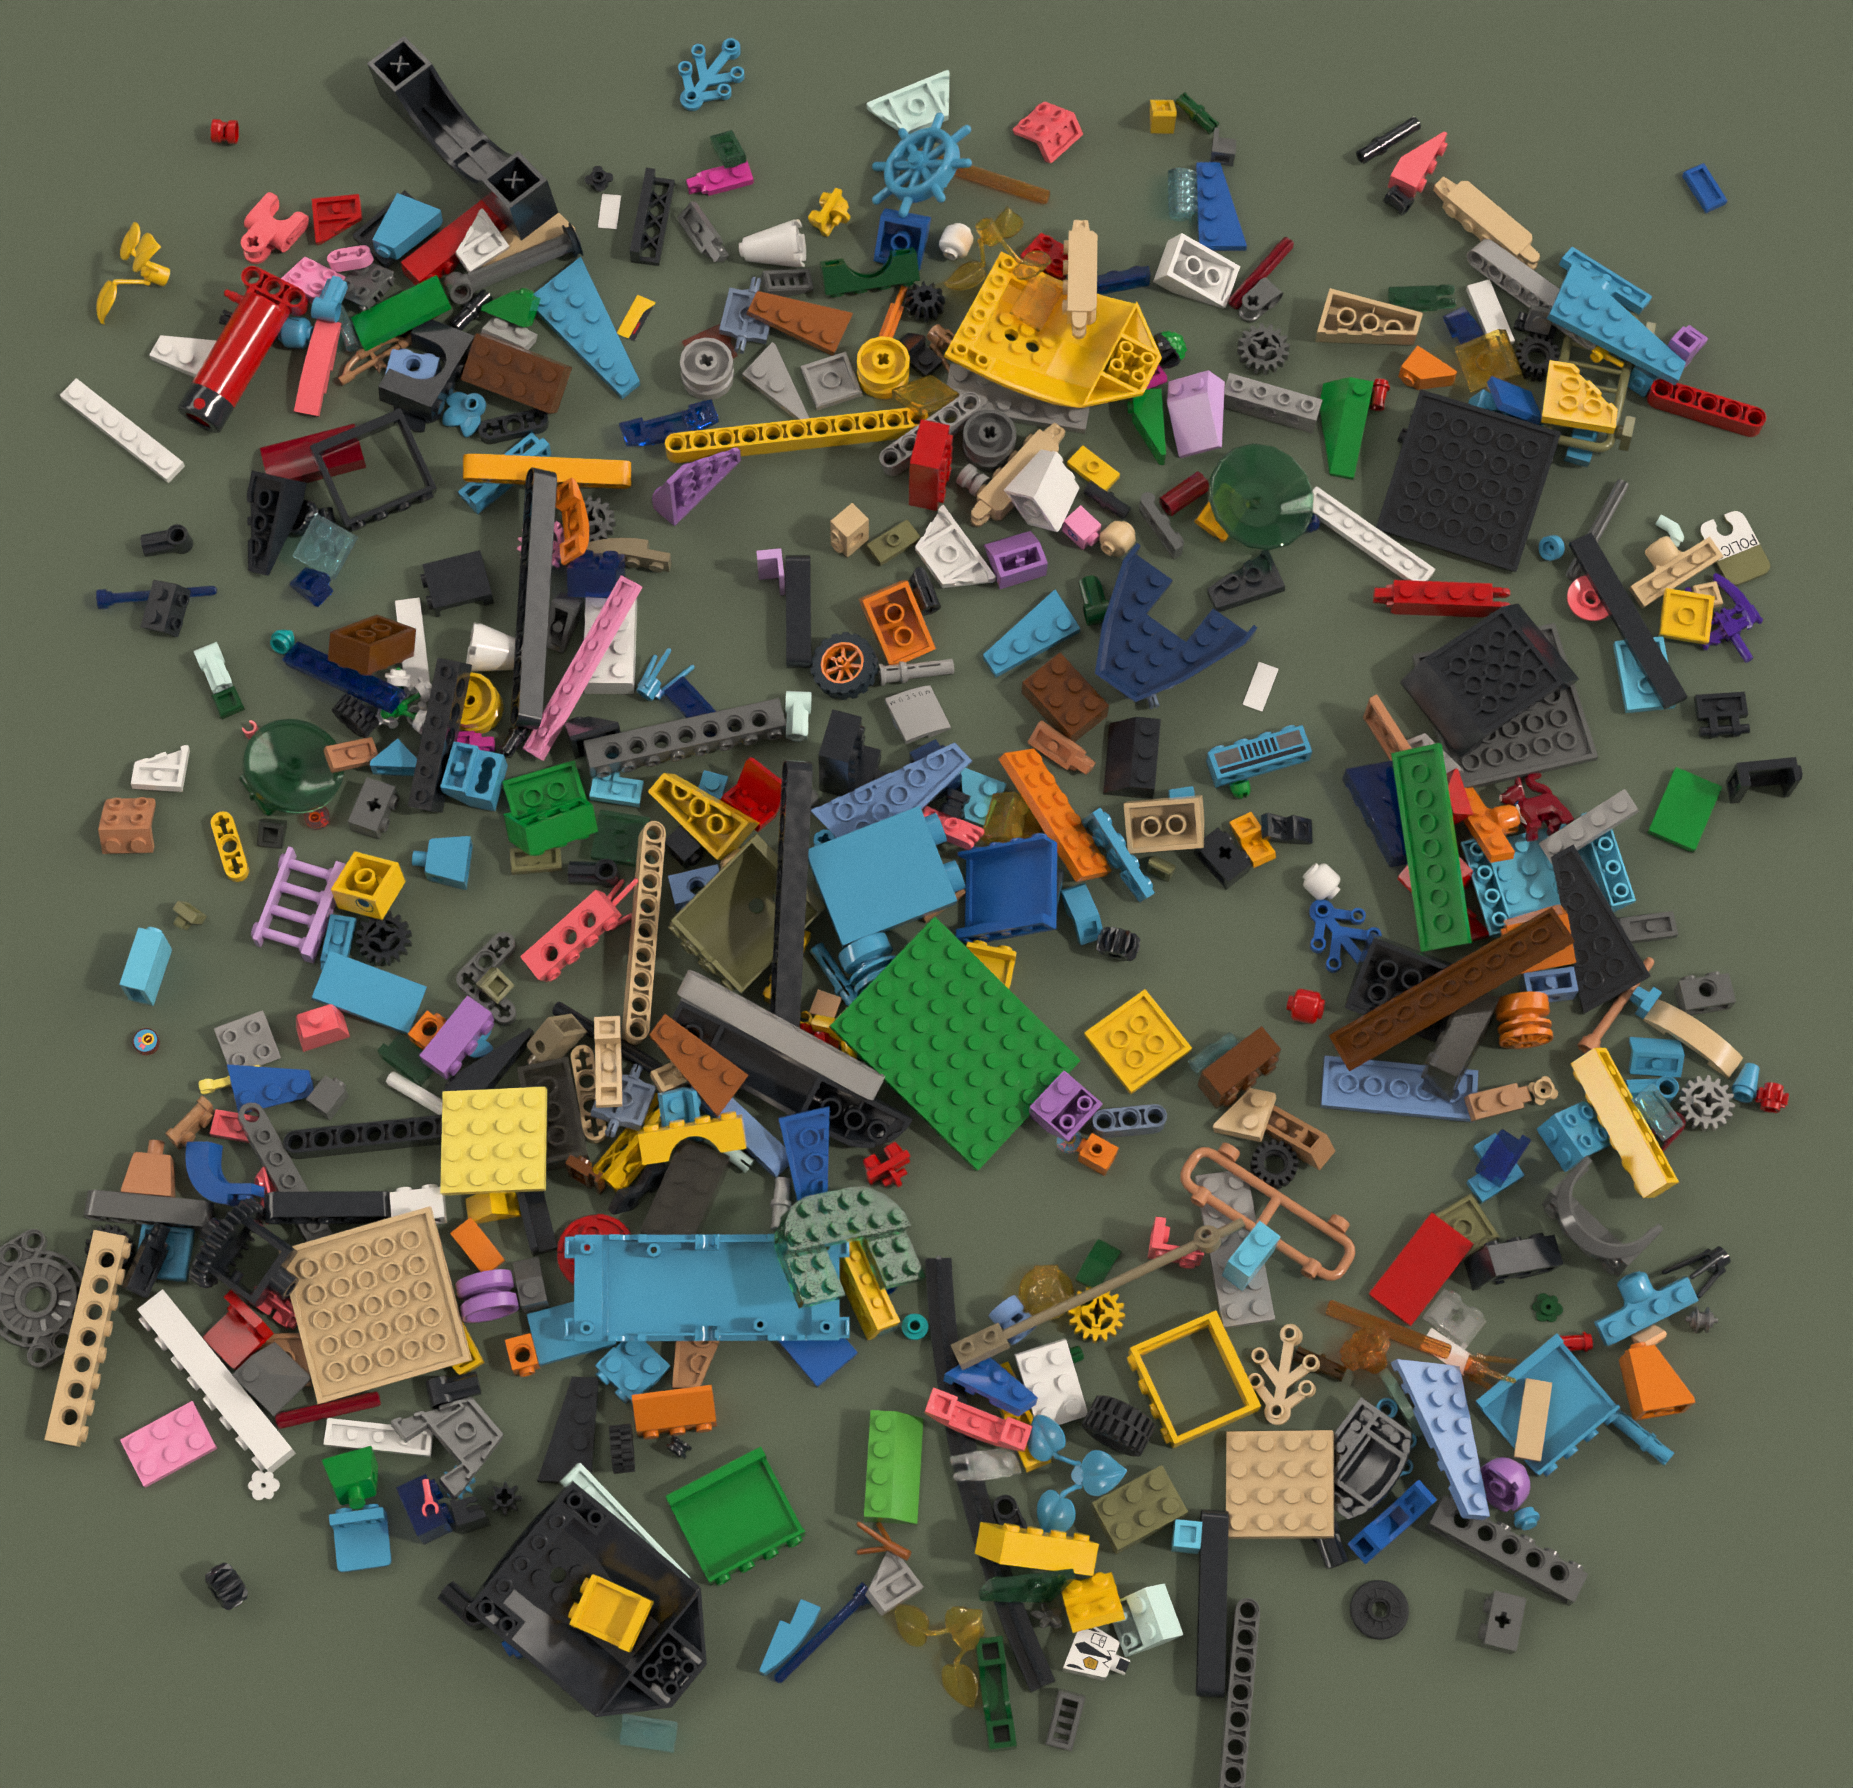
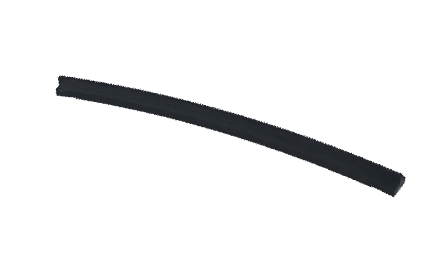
[925,1256,1056,1693]

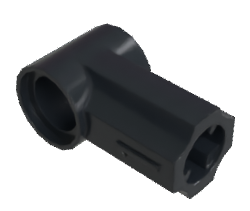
[140,524,193,557]
[568,858,620,888]
[425,1371,482,1409]
[1312,1515,1348,1570]
[437,1581,486,1631]

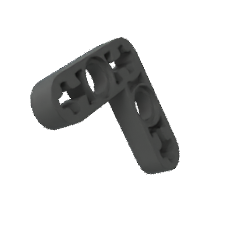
[456,932,517,1026]

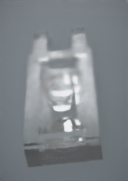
[950,1448,1021,1481]

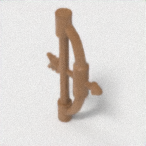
[338,334,412,386]

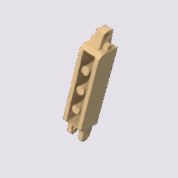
[1433,177,1540,270]
[1062,220,1098,339]
[971,422,1065,528]

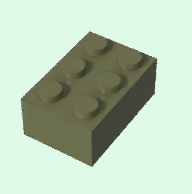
[1090,1465,1188,1555]

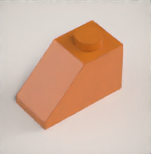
[1398,345,1457,390]

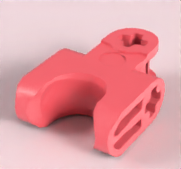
[241,192,309,264]

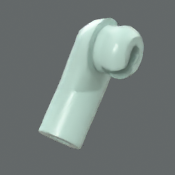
[1655,514,1684,547]

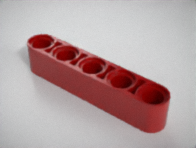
[1647,378,1766,437]

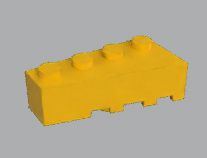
[648,773,759,860]
[975,1522,1099,1576]

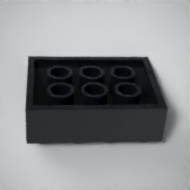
[1344,932,1452,1044]

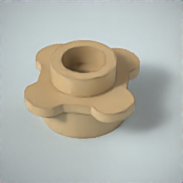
[1528,1076,1558,1106]

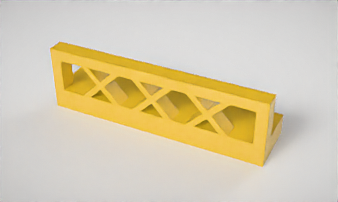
[593,1093,662,1193]
[825,1228,900,1341]

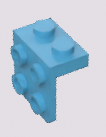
[1536,1101,1611,1172]
[329,1504,392,1572]

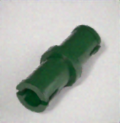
[1175,92,1219,134]

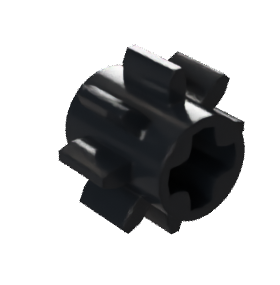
[488,1481,523,1517]

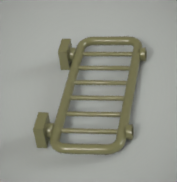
[1540,312,1656,452]

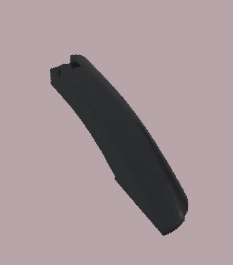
[672,998,913,1148]

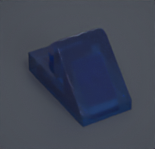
[289,567,333,607]

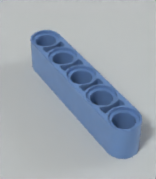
[690,1087,789,1178]

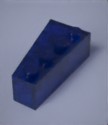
[1342,761,1408,867]

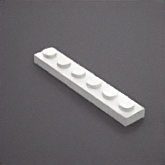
[60,378,185,483]
[1301,486,1435,581]

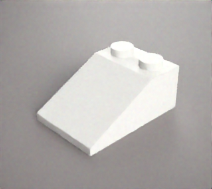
[1153,233,1240,309]

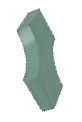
[1379,1368,1423,1437]

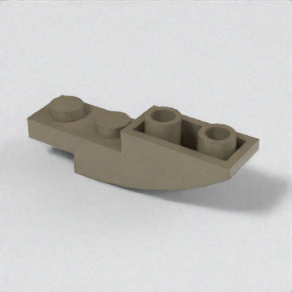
[571,538,672,573]

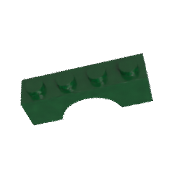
[820,247,920,297]
[975,1636,1017,1753]

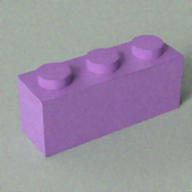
[419,995,494,1080]

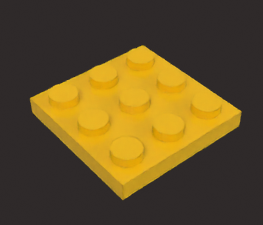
[1084,989,1192,1095]

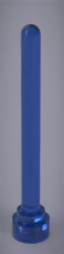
[96,586,217,609]
[774,1582,871,1683]

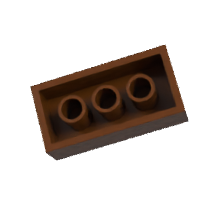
[461,333,572,413]

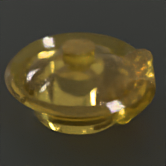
[1019,1264,1074,1320]

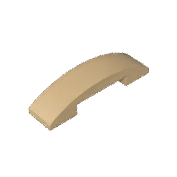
[1643,999,1743,1079]
[594,1016,622,1108]

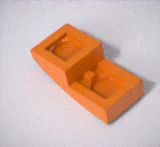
[450,1217,505,1272]

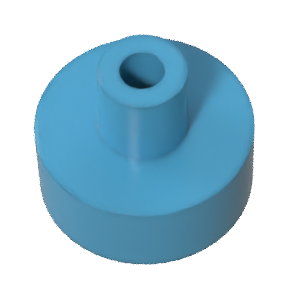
[1539,535,1565,561]

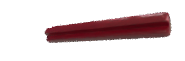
[1228,237,1294,309]
[275,1391,381,1429]

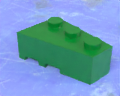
[503,797,598,856]

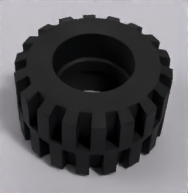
[1082,1395,1155,1457]

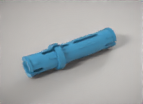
[809,943,857,1006]
[1611,1409,1674,1466]

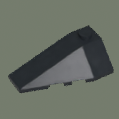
[247,470,307,576]

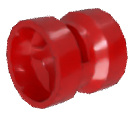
[211,119,239,144]

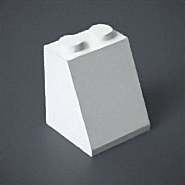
[1004,449,1080,532]

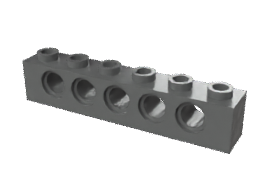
[1426,1495,1588,1606]

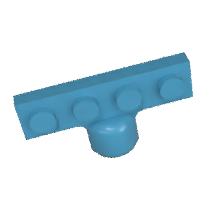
[1559,247,1652,315]
[1594,1271,1699,1346]

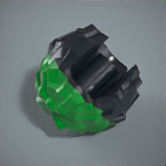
[1153,330,1187,369]

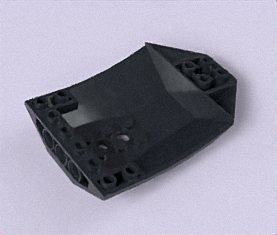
[466,1480,707,1717]

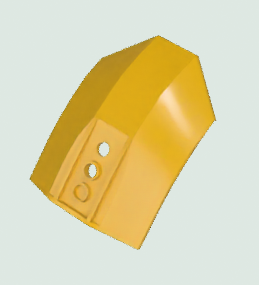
[944,251,1162,408]

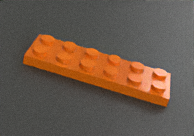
[999,749,1112,882]

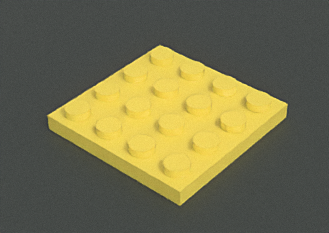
[440,1087,547,1195]

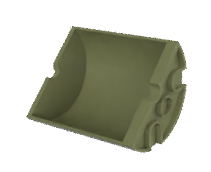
[668,834,827,993]

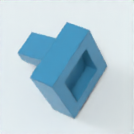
[1629,986,1662,1019]

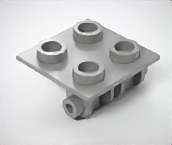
[214,1010,281,1066]

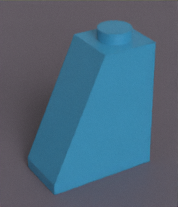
[372,193,443,260]

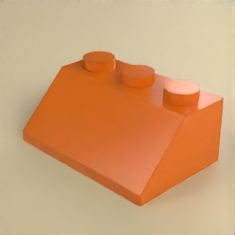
[632,1385,717,1439]

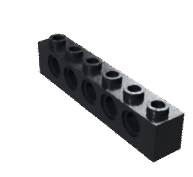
[408,658,472,813]

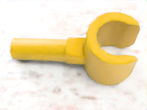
[1590,345,1625,368]

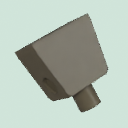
[527,1013,587,1069]

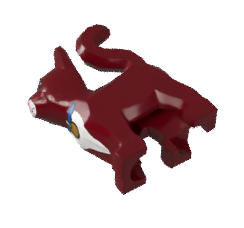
[1499,773,1574,842]

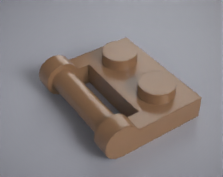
[165,1095,215,1150]

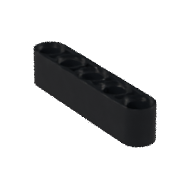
[786,555,811,668]
[264,1191,391,1224]

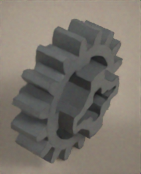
[1237,323,1290,375]
[562,496,616,542]

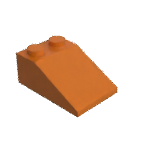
[858,580,936,665]

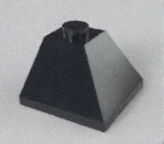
[565,716,621,759]

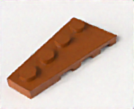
[649,1014,748,1117]

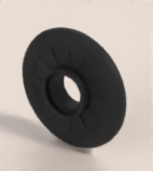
[1350,1580,1409,1640]

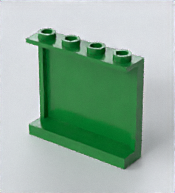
[666,1446,806,1586]

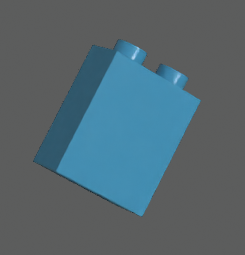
[808,806,966,949]

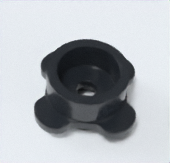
[585,166,613,192]

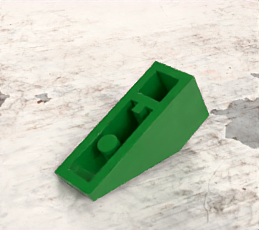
[1127,389,1166,465]

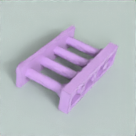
[251,847,346,964]

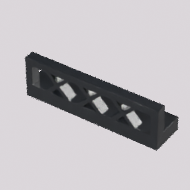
[630,168,675,266]
[516,1191,557,1256]

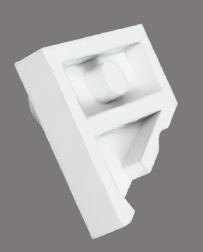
[456,208,509,273]
[131,745,190,792]

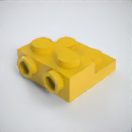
[1060,1572,1125,1633]

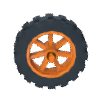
[811,632,879,700]

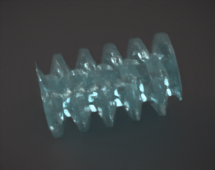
[1168,168,1198,222]

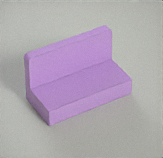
[757,548,785,595]

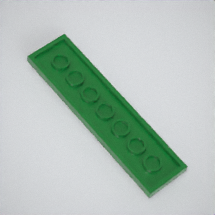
[1391,743,1472,952]

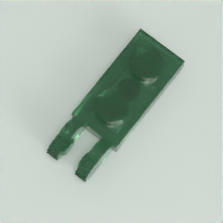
[1388,284,1457,312]

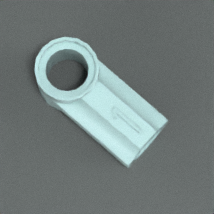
[194,642,233,694]
[785,691,812,741]

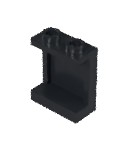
[420,550,494,617]
[1726,757,1803,804]

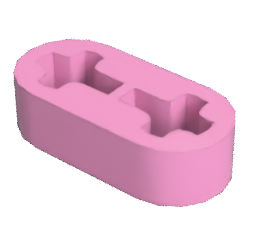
[327,245,374,272]

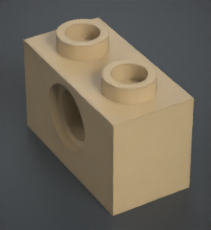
[830,503,869,558]

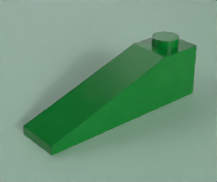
[1319,377,1373,480]

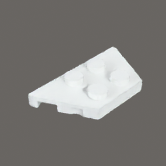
[915,505,996,588]

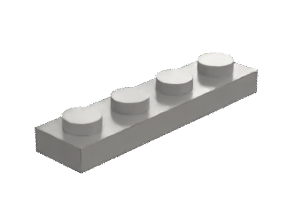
[1538,789,1640,864]

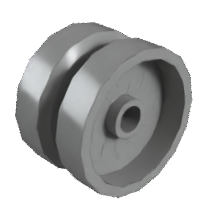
[680,338,734,401]

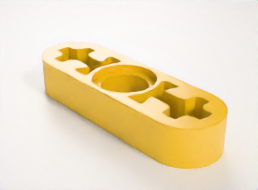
[211,811,249,882]

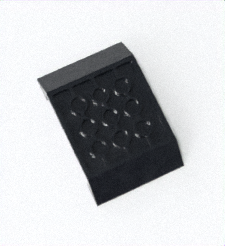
[1400,603,1579,759]

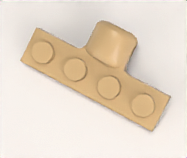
[1628,536,1723,609]

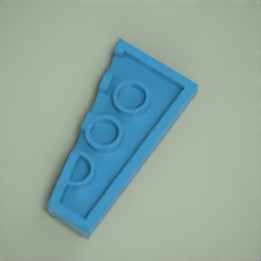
[1081,808,1155,903]

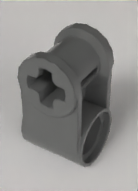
[1239,277,1283,323]

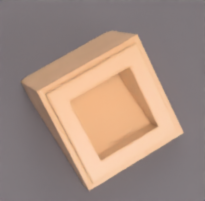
[1631,1324,1667,1346]

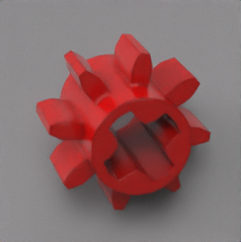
[1755,1082,1789,1113]

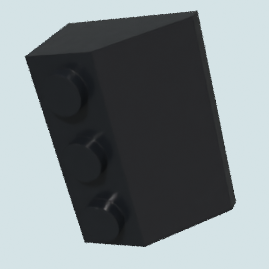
[1103,717,1161,799]

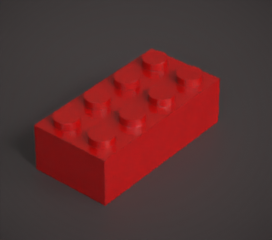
[909,419,953,511]

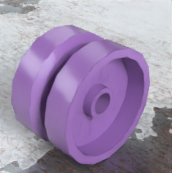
[455,1269,519,1323]

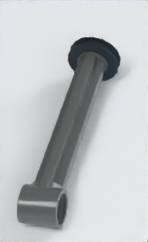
[444,222,583,304]

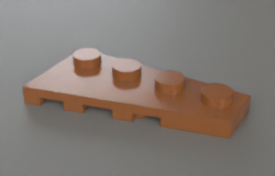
[746,291,853,356]

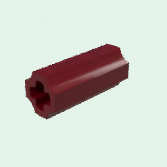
[1159,471,1210,516]

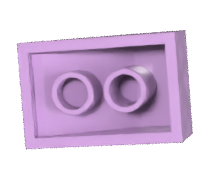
[1167,370,1225,458]

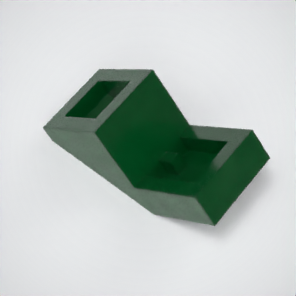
[1075,1239,1121,1289]

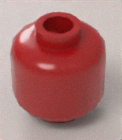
[1286,988,1325,1024]

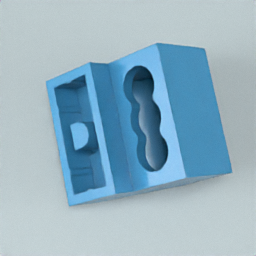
[441,741,508,811]

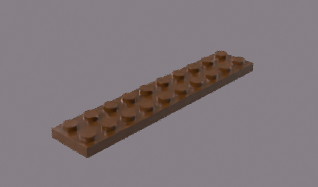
[1328,907,1575,1071]

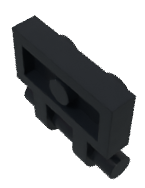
[1694,691,1750,739]

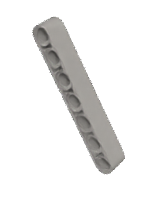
[1467,239,1597,350]

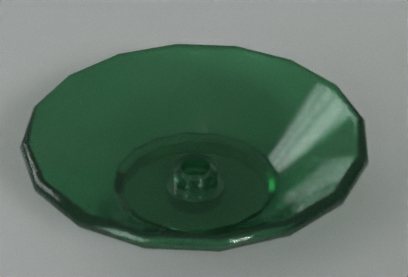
[1208,443,1314,551]

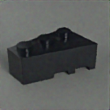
[1464,1233,1563,1291]

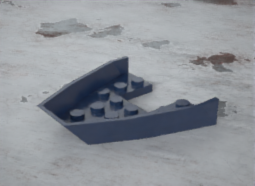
[1095,543,1258,702]

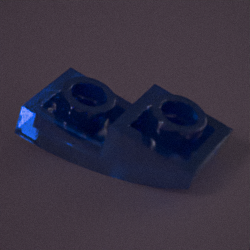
[1443,306,1490,358]

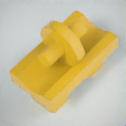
[808,188,851,237]

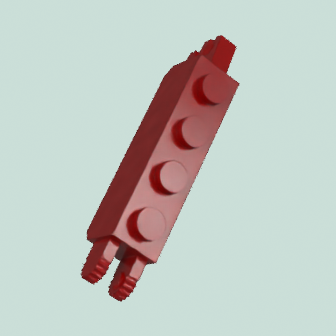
[1373,580,1510,618]

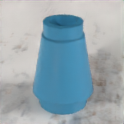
[1731,1063,1760,1103]

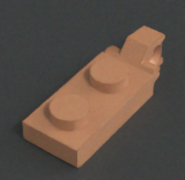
[1028,720,1096,775]

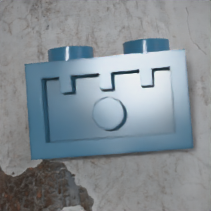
[658,1087,703,1143]

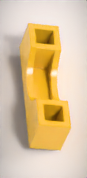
[638,1111,747,1165]

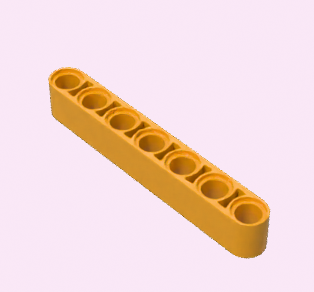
[463,454,631,489]

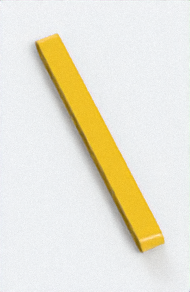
[665,407,928,463]

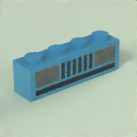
[1206,725,1312,788]

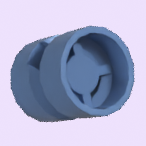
[989,1295,1037,1345]

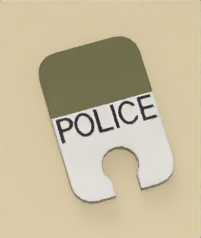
[1700,511,1770,586]

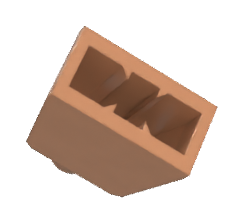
[121,1140,175,1198]

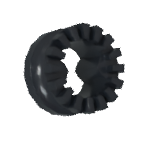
[665,1435,692,1460]

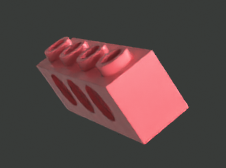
[520,890,622,982]

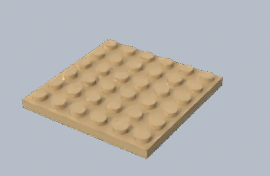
[278,1206,472,1404]

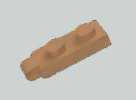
[1464,1083,1532,1122]

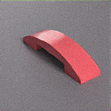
[924,1387,1032,1452]

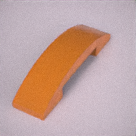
[555,477,589,566]

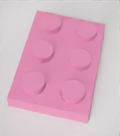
[120,1401,217,1488]

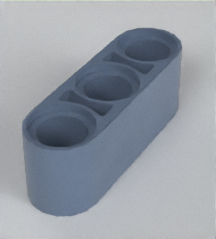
[1091,1104,1167,1139]

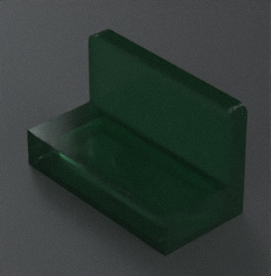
[377,1034,434,1087]

